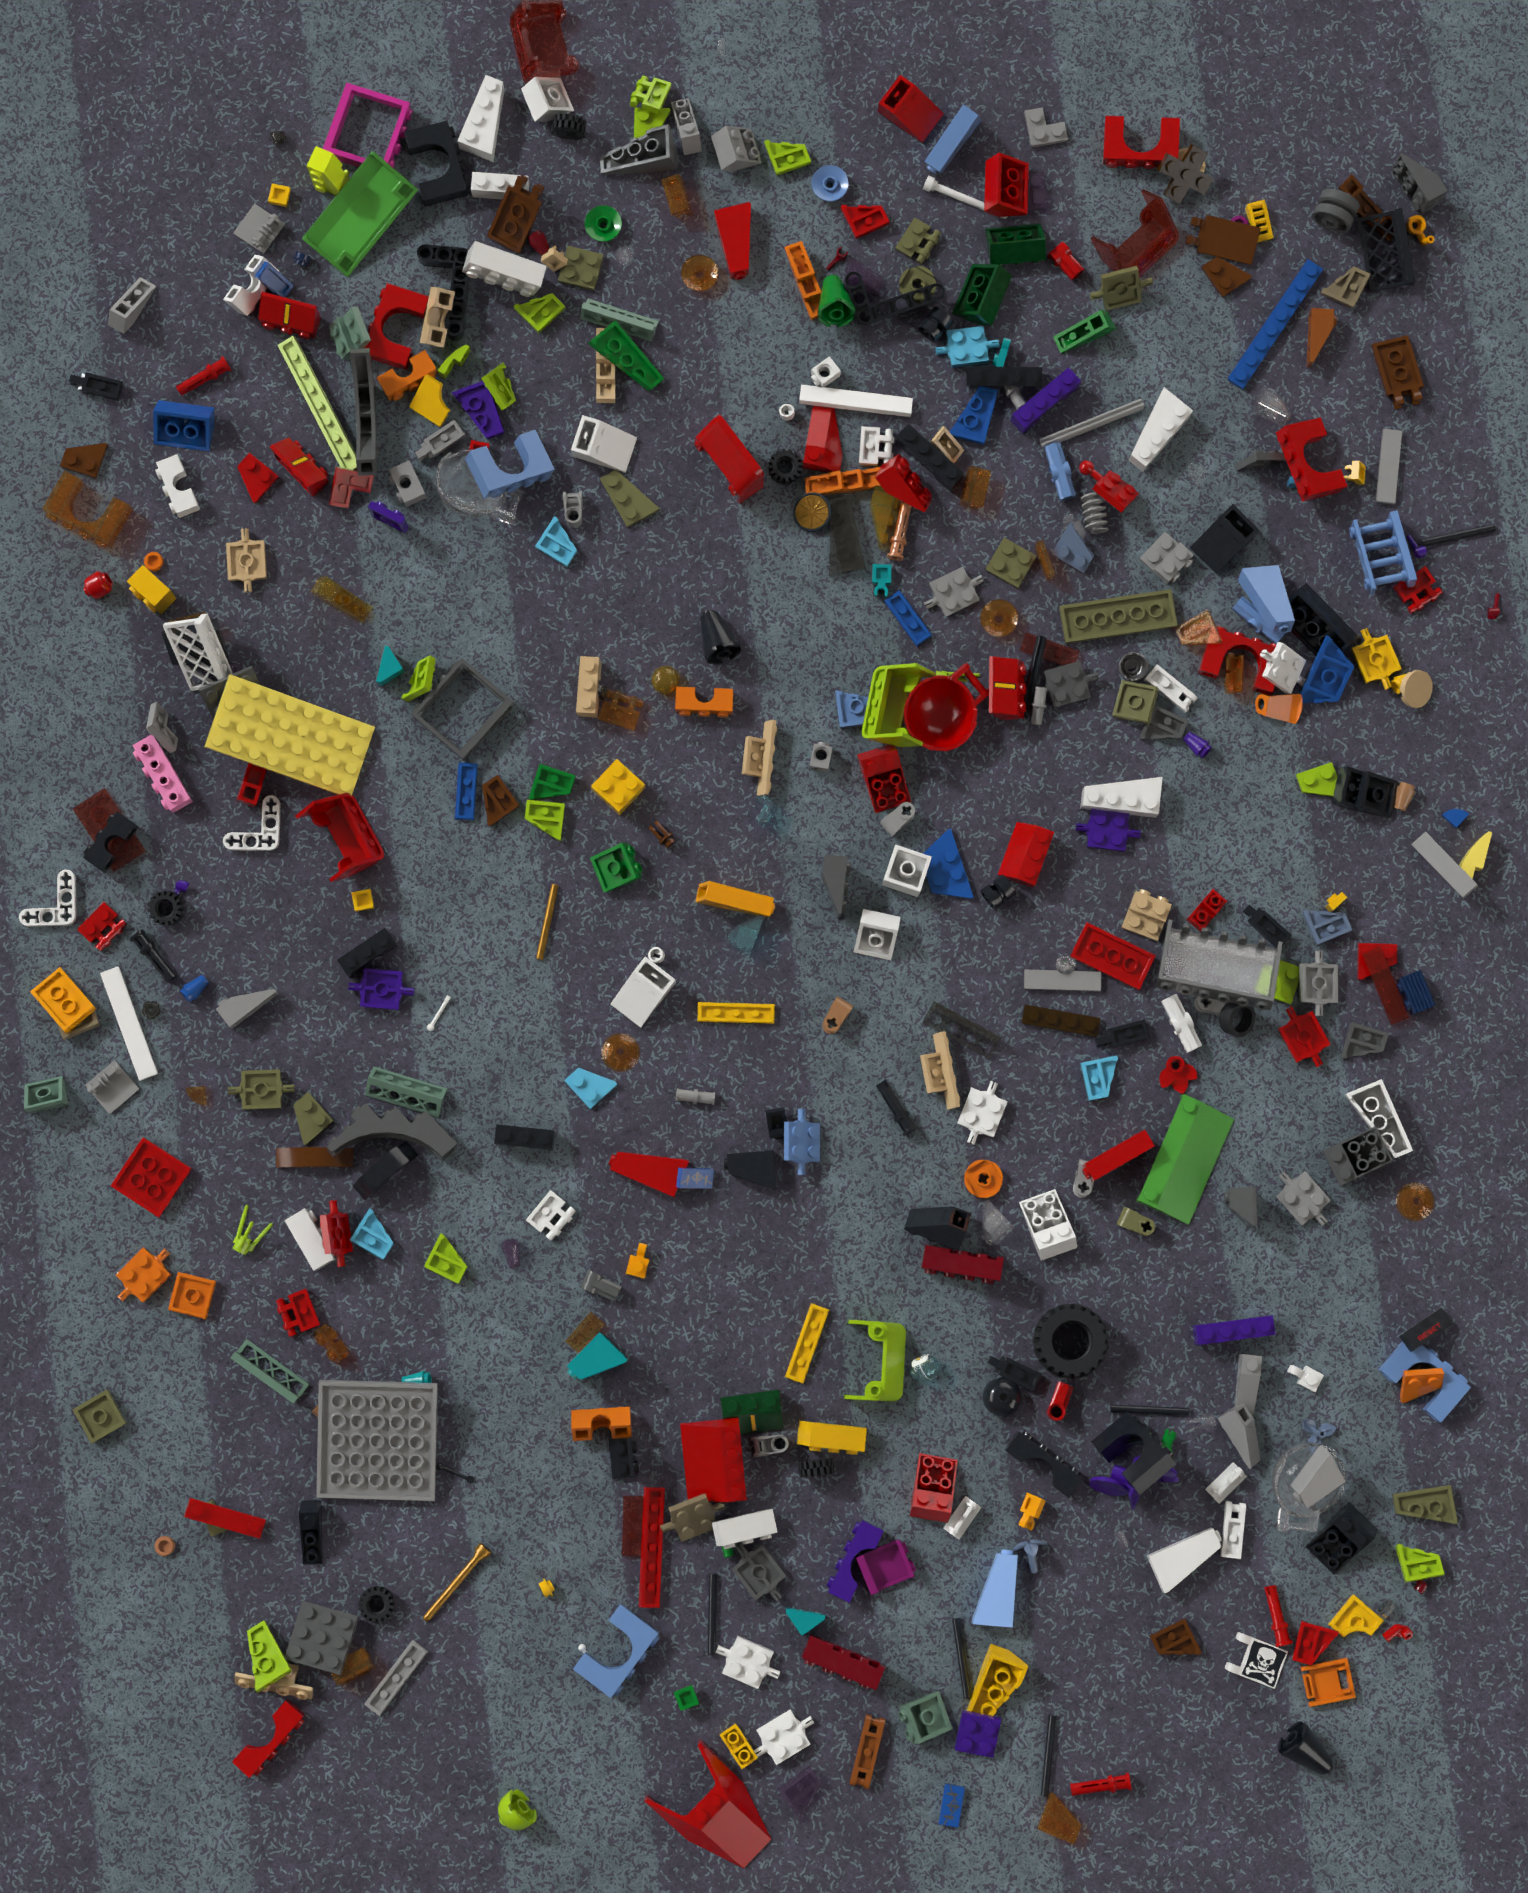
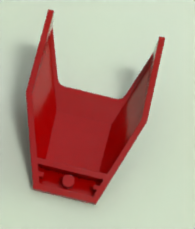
[644,1739,771,1868]

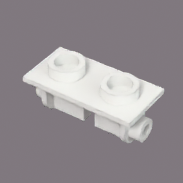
[1205,1462,1247,1504]
[943,1496,981,1539]

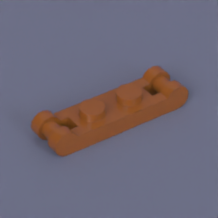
[849,1714,885,1789]

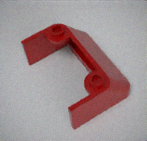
[694,414,764,504]
[295,793,384,882]

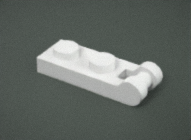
[1144,665,1197,713]
[1220,1501,1246,1559]

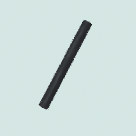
[1421,524,1496,546]
[1110,1404,1189,1416]
[708,1574,717,1655]
[952,1618,971,1699]
[1041,1715,1056,1797]

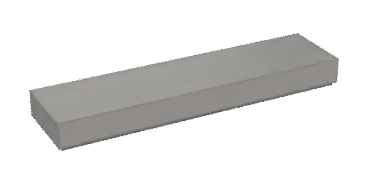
[1375,429,1402,505]
[1411,832,1478,899]
[1024,969,1101,992]
[364,1640,428,1717]

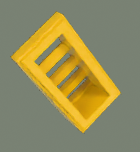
[1245,200,1273,243]

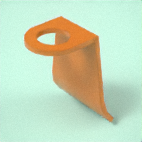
[1255,694,1303,724]

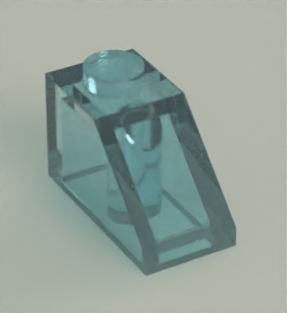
[727,915,764,954]

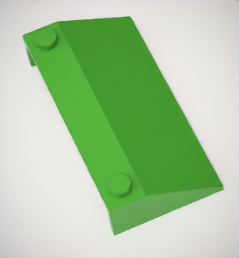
[302,151,418,277]
[1135,1094,1234,1225]

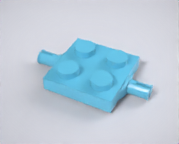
[935,326,999,368]

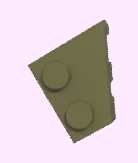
[294,1092,334,1146]

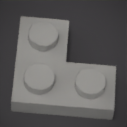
[1024,108,1068,148]
[146,701,178,753]

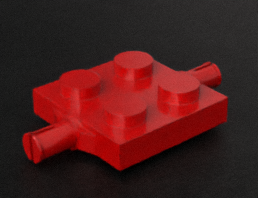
[1278,1006,1331,1067]
[320,1200,353,1267]

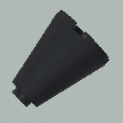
[700,610,741,665]
[1278,1721,1333,1775]

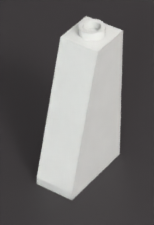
[1146,1527,1222,1593]

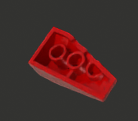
[803,405,843,473]

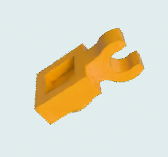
[626,1243,649,1278]
[1019,1492,1046,1531]

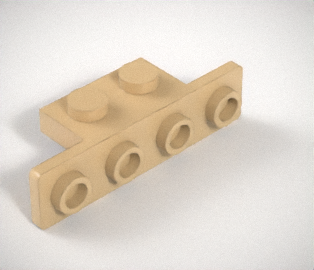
[742,720,777,797]
[920,1031,960,1110]
[234,1664,313,1700]

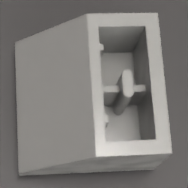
[711,126,762,172]

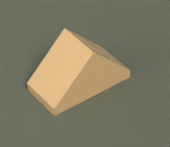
[931,426,964,463]

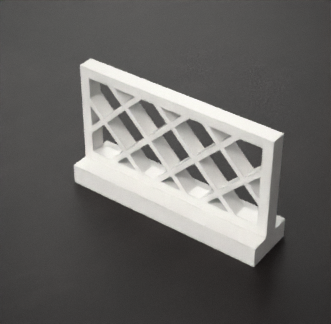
[163,614,233,691]

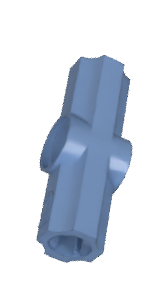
[1044,442,1076,501]
[1232,596,1285,644]

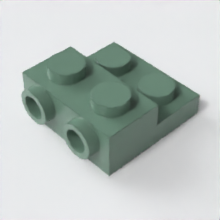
[329,307,371,360]
[898,1691,952,1744]

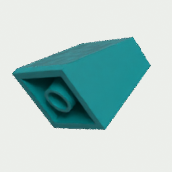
[567,1332,628,1380]

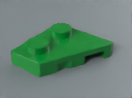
[528,764,576,800]

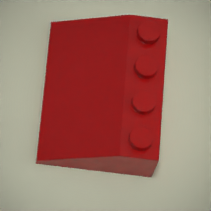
[680,1418,747,1502]

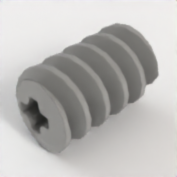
[1081,492,1109,534]

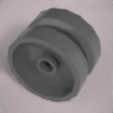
[1312,189,1360,233]

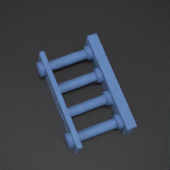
[1349,511,1417,596]

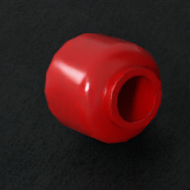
[83,571,113,599]

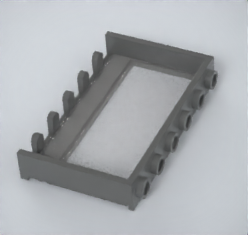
[1156,920,1283,1010]

